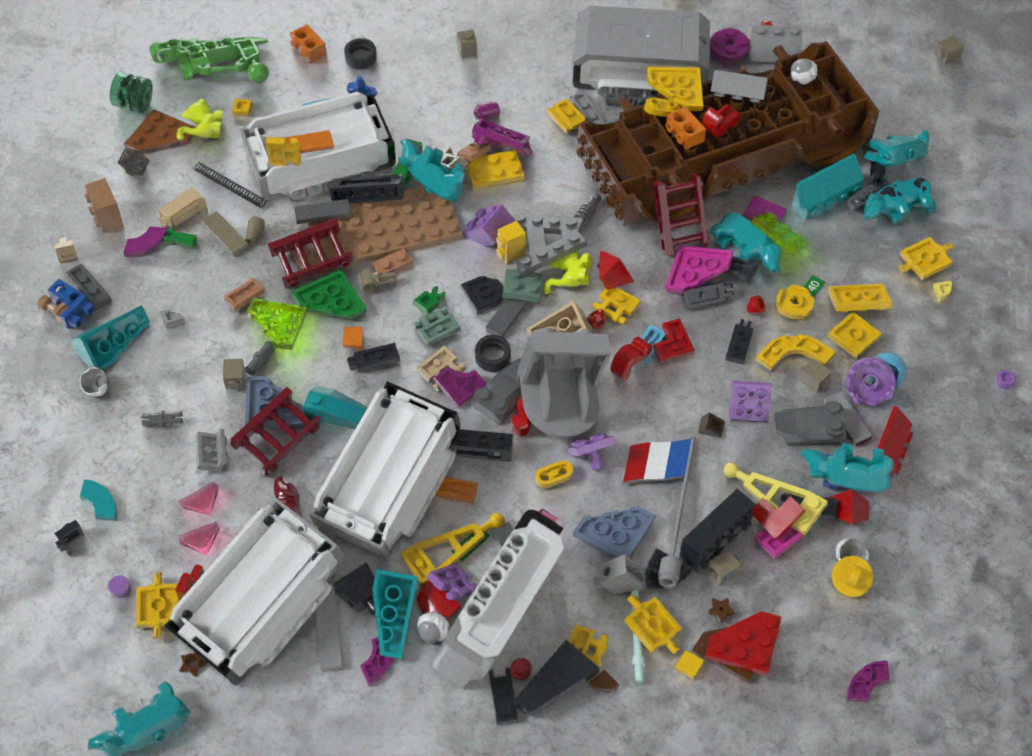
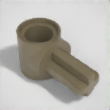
[360,268,397,293]

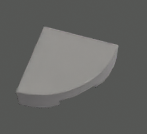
[160,310,185,329]

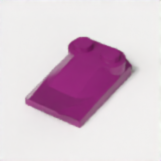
[472,119,533,158]

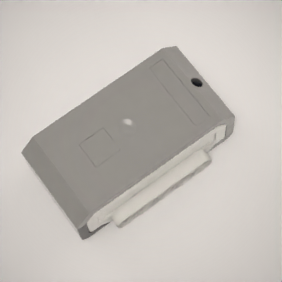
[572,5,710,98]

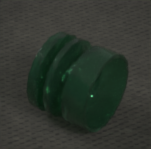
[109,71,153,113]

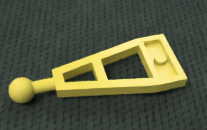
[724,462,827,535]

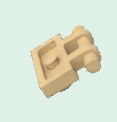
[416,346,466,391]

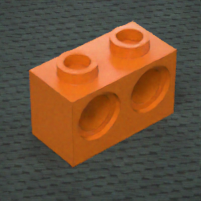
[290,24,327,64]
[666,107,706,150]

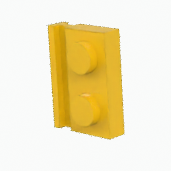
[547,98,585,134]

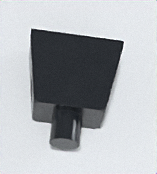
[334,562,375,615]

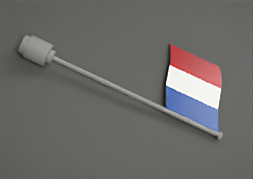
[623,436,697,588]

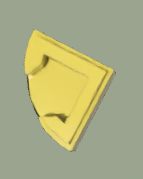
[933,280,952,302]

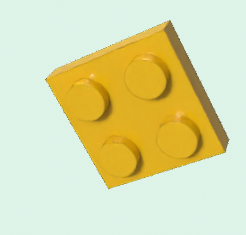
[828,312,882,359]

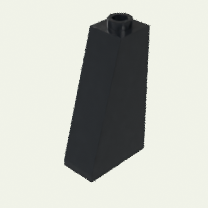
[515,640,599,716]

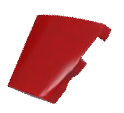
[416,580,461,620]

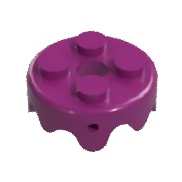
[710,28,751,69]

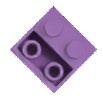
[462,204,515,247]

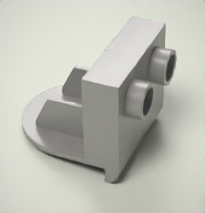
[517,328,611,438]

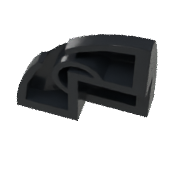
[645,548,694,589]

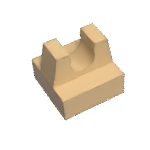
[54,237,77,263]

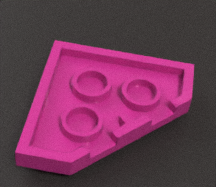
[665,246,733,294]

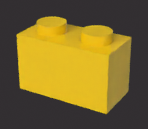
[496,221,526,264]

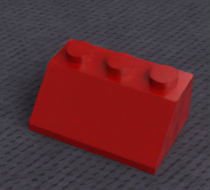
[878,406,913,477]

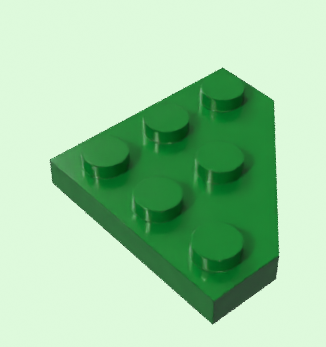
[292,269,367,320]

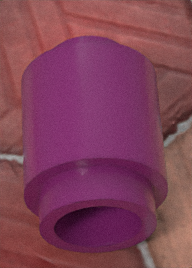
[474,101,500,121]

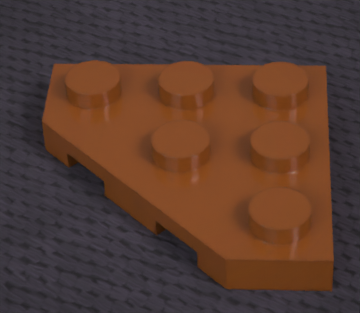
[124,109,196,154]

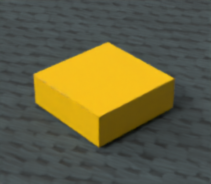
[232,99,253,117]
[675,650,704,680]

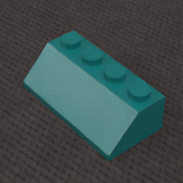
[792,154,864,220]

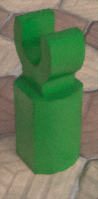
[163,229,197,248]

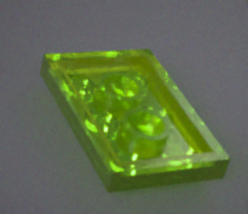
[751,212,809,256]

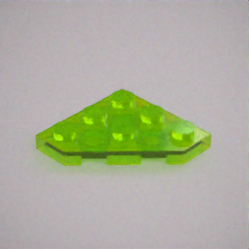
[247,298,307,350]

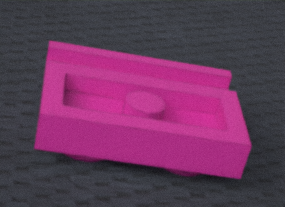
[754,527,804,559]

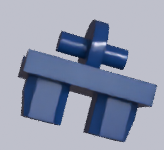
[347,76,377,105]

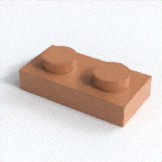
[372,248,413,274]

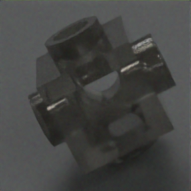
[117,148,150,176]

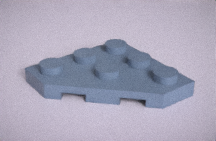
[245,376,305,429]
[573,506,656,559]

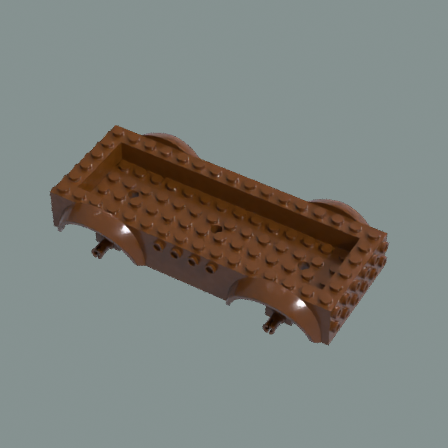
[576,41,880,227]

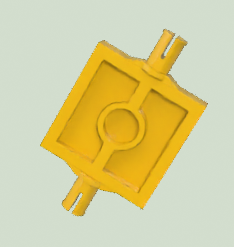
[899,237,953,280]
[136,572,179,640]
[624,594,682,655]

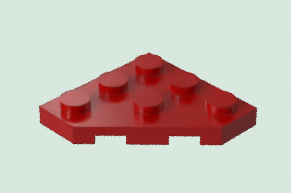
[705,611,782,676]

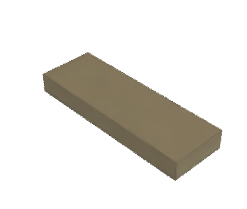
[202,211,249,256]

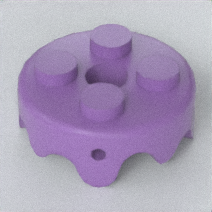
[846,357,896,406]

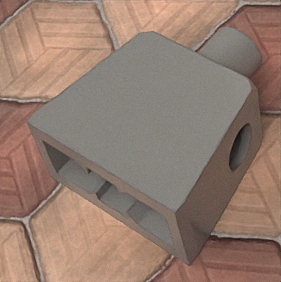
[593,555,646,594]

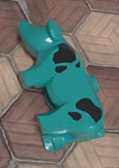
[863,178,936,224]

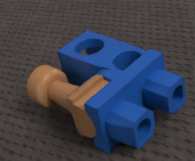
[37,279,95,329]

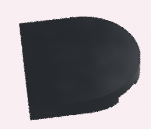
[461,276,503,314]

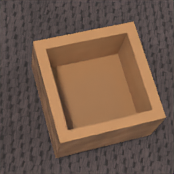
[84,178,124,233]

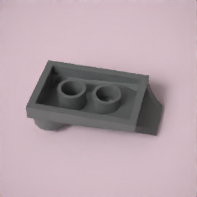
[470,358,522,425]
[774,401,846,446]

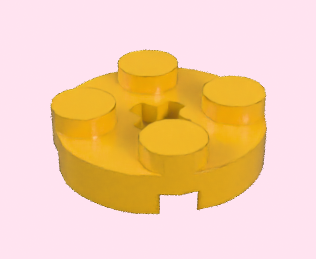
[776,285,814,320]

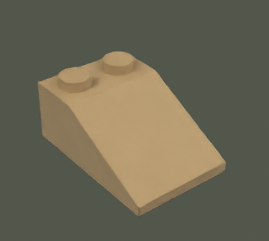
[526,301,592,336]

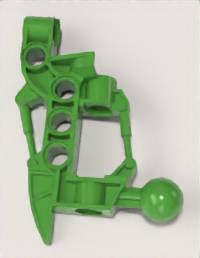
[149,37,269,84]

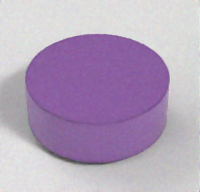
[995,370,1016,389]
[108,575,130,597]

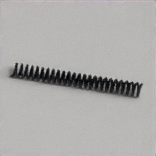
[194,162,266,208]

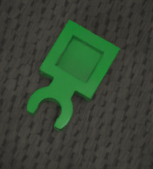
[413,286,446,315]

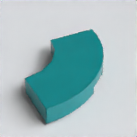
[80,479,117,521]

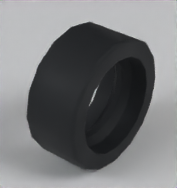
[344,38,377,69]
[475,335,511,372]

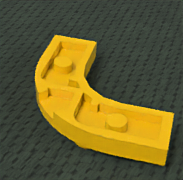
[755,334,836,371]

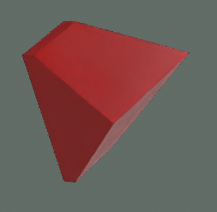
[599,251,634,290]
[829,489,869,524]

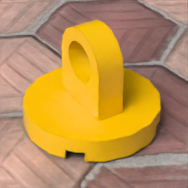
[831,556,874,597]

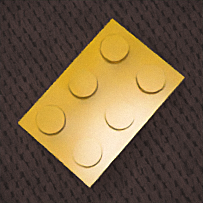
[468,150,524,190]
[828,283,892,312]

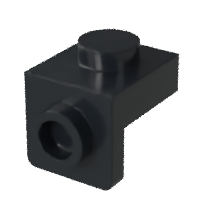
[54,519,84,556]

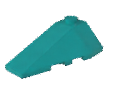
[71,305,150,370]
[303,386,368,429]
[373,569,418,660]

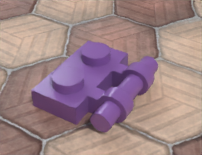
[427,564,477,600]

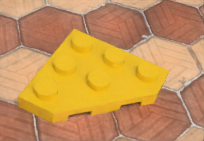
[647,67,703,111]

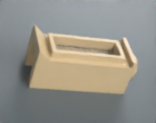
[158,187,208,229]

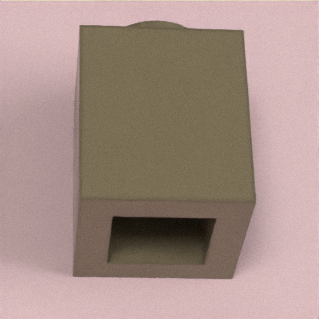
[457,29,477,58]
[935,36,964,65]
[223,358,245,390]
[799,358,832,393]
[707,550,741,586]

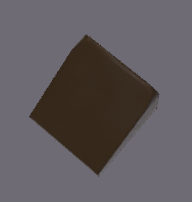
[698,412,725,438]

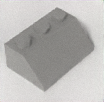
[749,25,802,64]
[711,70,768,103]

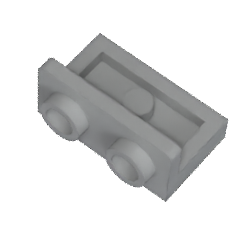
[195,429,228,472]

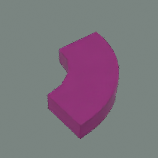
[123,226,167,257]
[360,637,393,686]
[847,660,889,702]

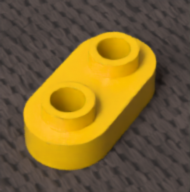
[644,98,680,117]
[535,460,573,488]

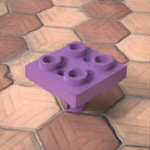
[729,380,772,422]
[567,433,616,470]

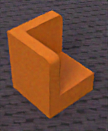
[343,327,364,352]

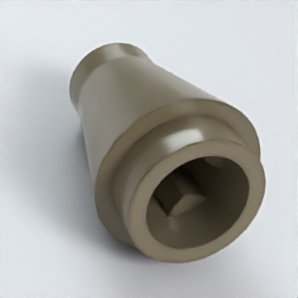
[244,216,265,244]

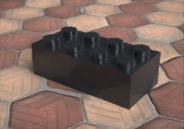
[679,489,756,574]

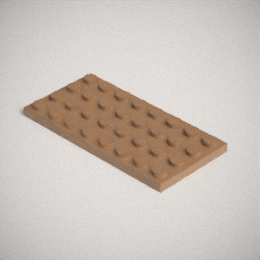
[308,185,463,268]

